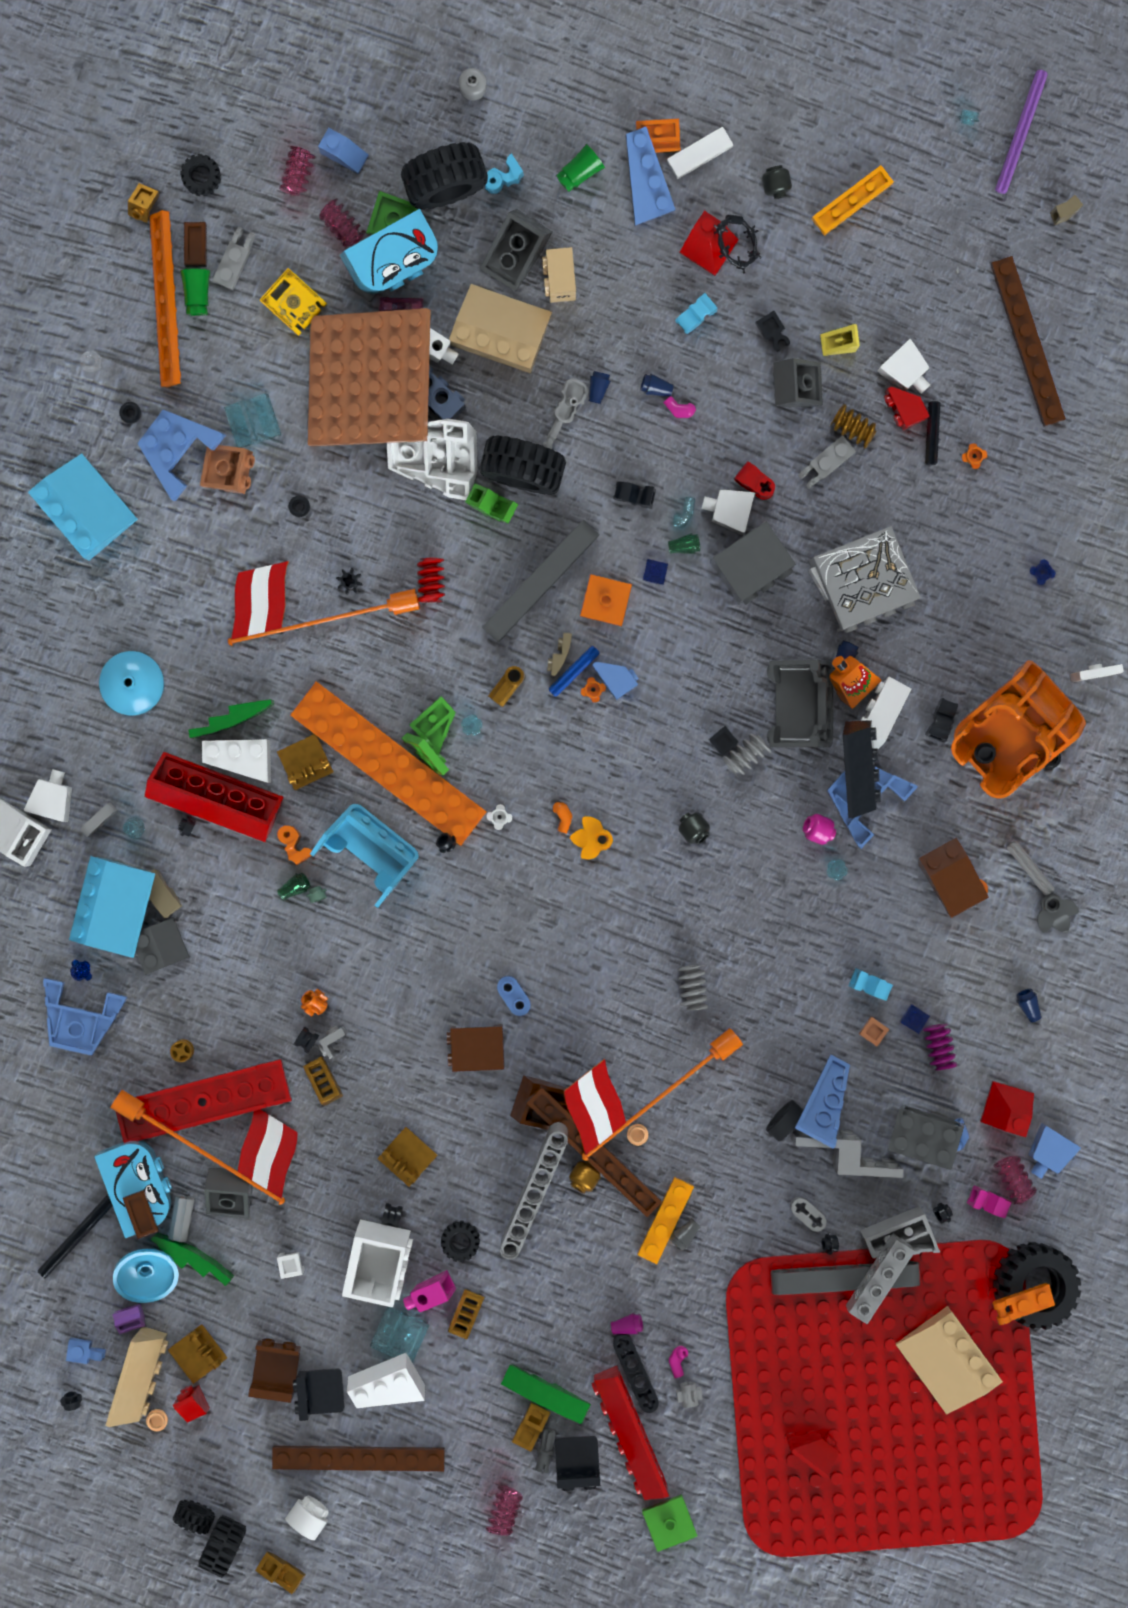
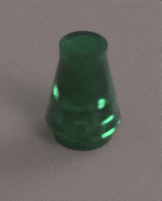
[668,533,701,554]
[277,873,311,900]

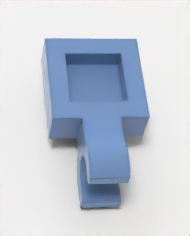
[66,1338,106,1364]

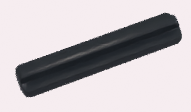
[925,401,941,465]

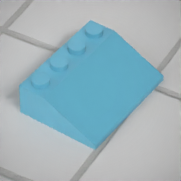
[28,454,138,561]
[69,856,155,958]

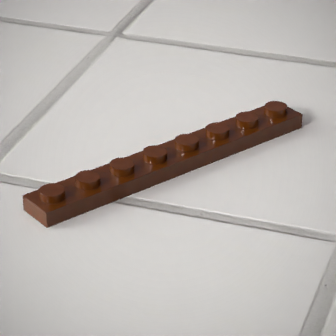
[990,256,1066,427]
[526,1086,662,1217]
[272,1445,445,1472]

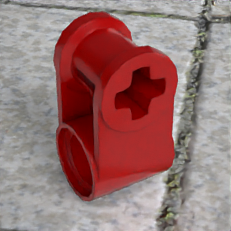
[734,461,775,500]

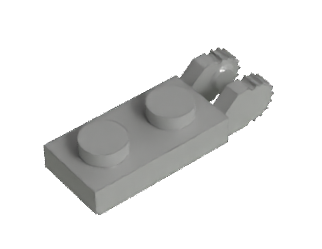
[212,226,256,291]
[797,435,856,489]

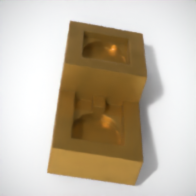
[511,1403,551,1452]
[255,1552,306,1594]

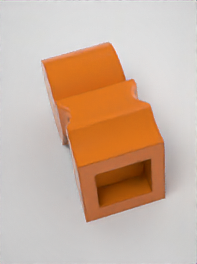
[277,825,313,865]

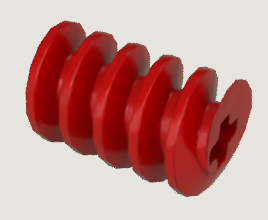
[417,558,445,603]

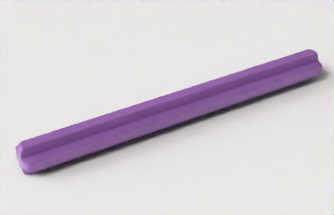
[995,70,1048,194]

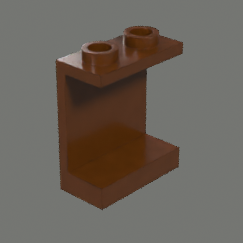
[447,1024,505,1072]
[248,1338,301,1403]

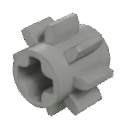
[676,1382,703,1408]

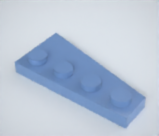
[625,127,676,226]
[795,1055,850,1149]

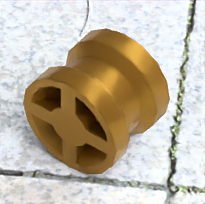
[170,1039,194,1062]

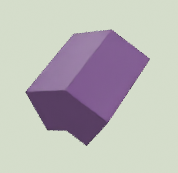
[112,1303,145,1334]

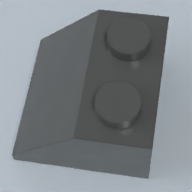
[773,358,823,408]
[136,917,190,975]
[204,1168,252,1218]

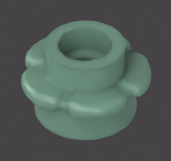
[306,886,327,903]

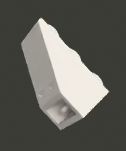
[0,799,52,867]

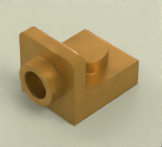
[128,183,159,223]

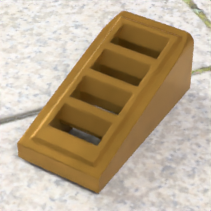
[303,1056,343,1106]
[448,1289,485,1340]

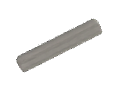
[1007,841,1054,896]

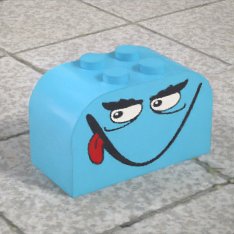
[340,209,438,294]
[94,1140,172,1238]

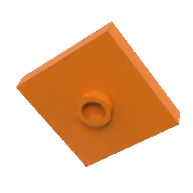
[580,574,632,627]

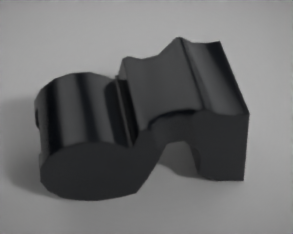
[613,481,656,509]
[925,698,958,742]

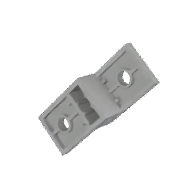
[791,1130,904,1178]

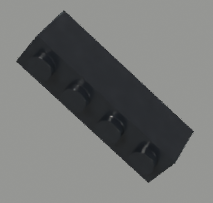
[842,720,881,818]

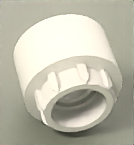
[285,1496,329,1540]

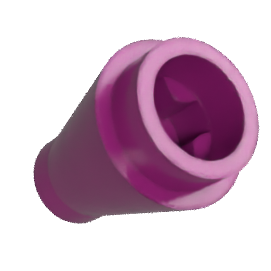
[611,1313,644,1335]

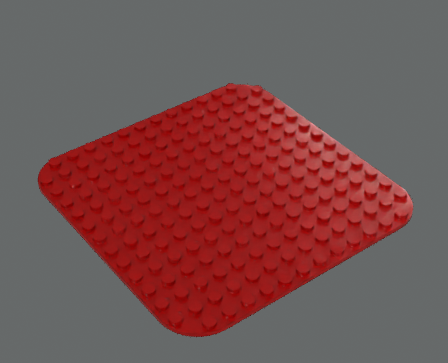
[726,1240,1043,1557]

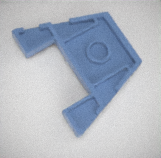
[137,410,226,501]
[827,767,918,849]
[43,978,127,1056]

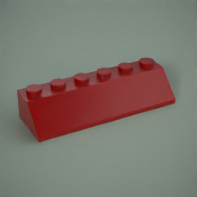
[144,752,284,842]
[591,1365,669,1500]

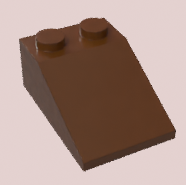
[918,837,989,918]
[510,1075,569,1130]

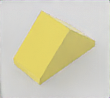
[820,324,860,356]

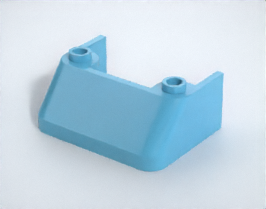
[310,804,418,908]

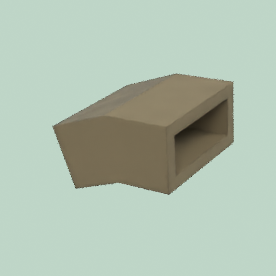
[1050,195,1083,225]

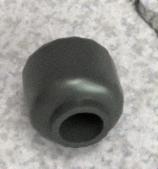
[762,165,792,199]
[678,812,710,845]

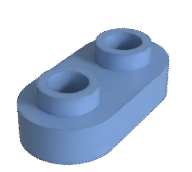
[497,976,531,1016]

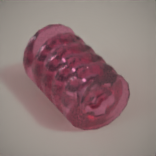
[279,146,316,196]
[319,198,366,247]
[993,1156,1037,1204]
[486,1485,523,1536]

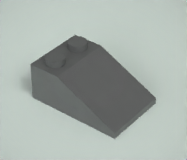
[480,209,553,291]

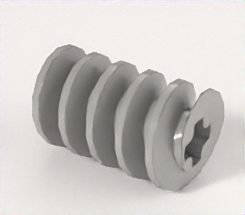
[723,733,771,778]
[678,965,708,1010]

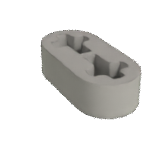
[80,802,118,837]
[790,1196,827,1232]

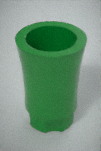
[556,144,605,192]
[180,269,210,316]

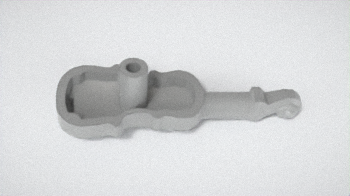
[543,378,589,449]

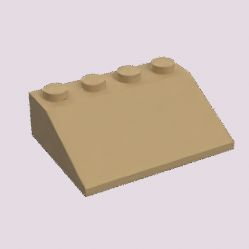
[449,284,552,374]
[896,1306,1003,1414]
[105,1326,169,1427]

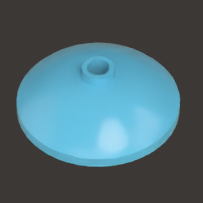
[99,651,164,716]
[113,1249,179,1303]

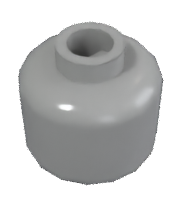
[458,68,487,101]

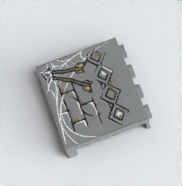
[809,526,921,633]

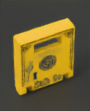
[260,268,327,336]

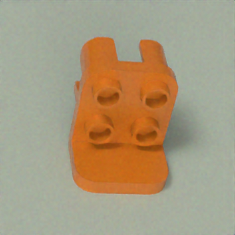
[951,660,1086,798]

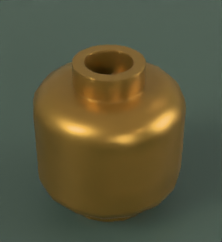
[569,1161,601,1194]

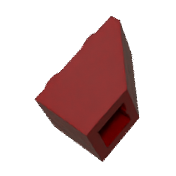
[884,386,929,431]
[173,1385,210,1423]

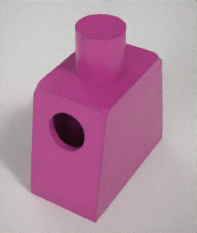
[403,1270,456,1312]

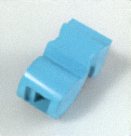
[485,153,524,194]
[675,293,718,334]
[848,968,893,1001]

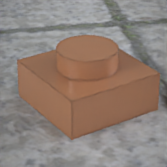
[859,1016,889,1046]

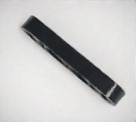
[613,1334,659,1413]

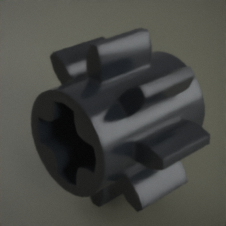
[336,568,363,595]

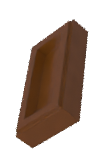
[184,222,207,267]
[123,1189,159,1239]

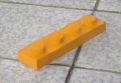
[812,165,894,236]
[637,1176,694,1264]

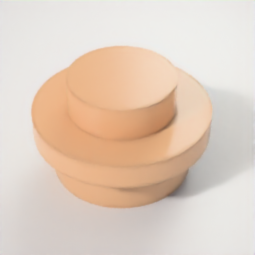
[627,1124,648,1146]
[146,1409,168,1431]

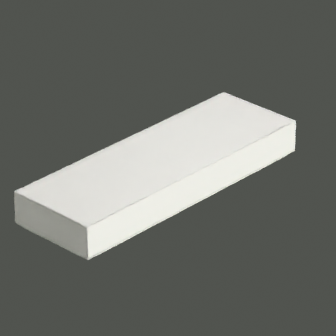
[667,127,733,179]

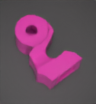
[967,1185,1012,1218]

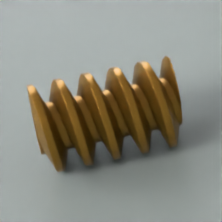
[829,404,878,449]

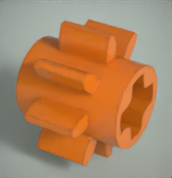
[301,988,328,1017]

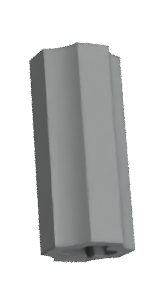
[168,1195,194,1242]

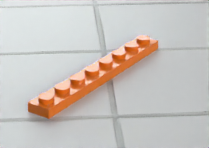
[150,210,181,387]

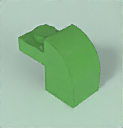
[465,483,518,524]

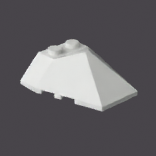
[387,419,478,500]

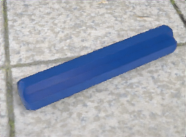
[549,646,600,697]

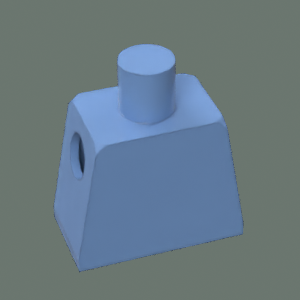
[1029,1123,1081,1179]

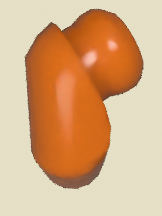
[553,802,573,834]

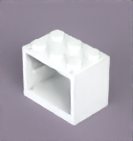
[342,1219,413,1307]

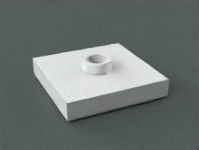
[1070,664,1124,682]

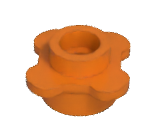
[961,443,987,469]
[581,677,606,703]

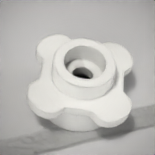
[487,804,512,830]

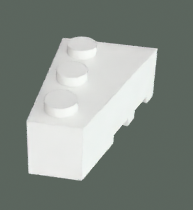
[860,677,911,749]
[202,739,271,783]
[347,1353,425,1408]

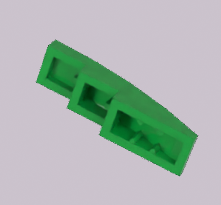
[188,699,274,739]
[151,1232,234,1286]
[501,1364,591,1424]

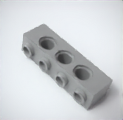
[846,1234,915,1324]

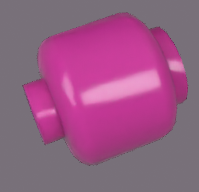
[803,814,836,845]

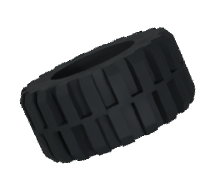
[401,142,488,210]
[479,435,566,495]
[993,1242,1081,1330]

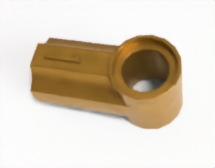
[488,666,525,707]

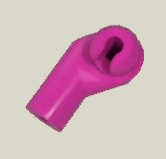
[663,396,696,418]
[668,1346,688,1378]

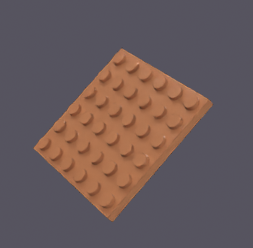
[308,308,431,446]

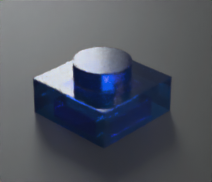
[643,559,668,585]
[900,1004,930,1034]

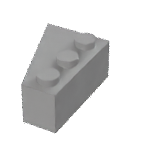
[860,1206,940,1258]

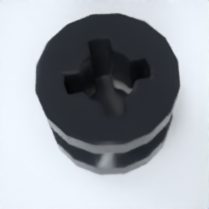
[293,1027,319,1054]
[381,1203,403,1228]

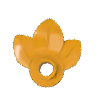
[570,816,613,859]

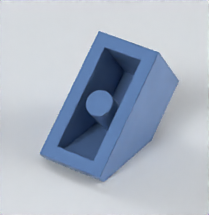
[318,127,369,174]
[592,662,639,700]

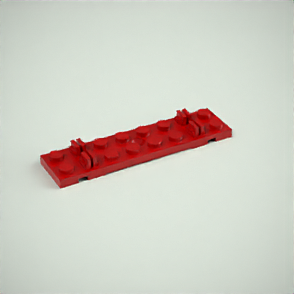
[115,1059,292,1143]

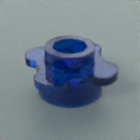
[1030,559,1056,585]
[70,959,92,981]

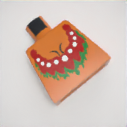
[829,656,882,709]

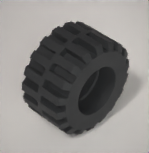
[198,1515,246,1578]

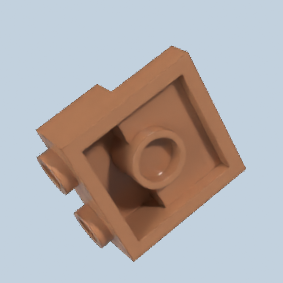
[200,445,255,494]

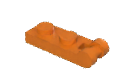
[993,1283,1055,1325]

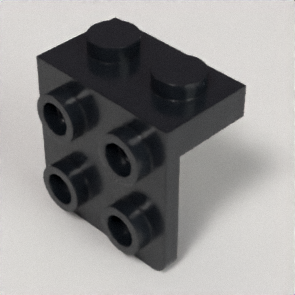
[293,1368,345,1421]
[555,1436,601,1491]

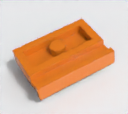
[636,118,681,153]

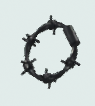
[714,214,762,274]

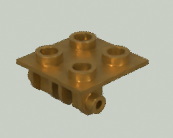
[277,734,334,790]
[377,1127,438,1187]
[168,1324,228,1384]

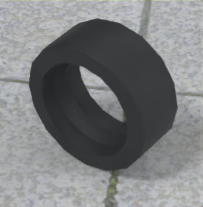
[766,1100,803,1142]

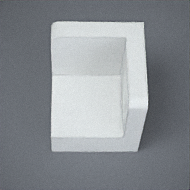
[277,1252,305,1279]

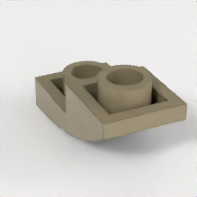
[547,633,572,677]
[149,869,182,918]

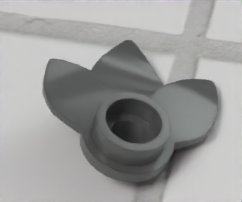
[1037,894,1079,933]

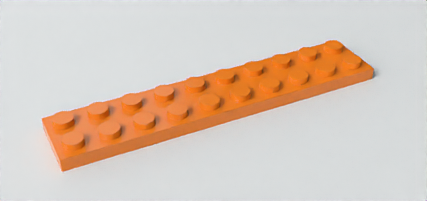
[290,681,487,846]

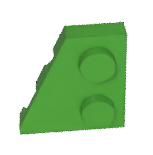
[409,696,456,753]
[401,733,449,775]

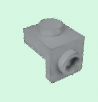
[319,1025,347,1059]

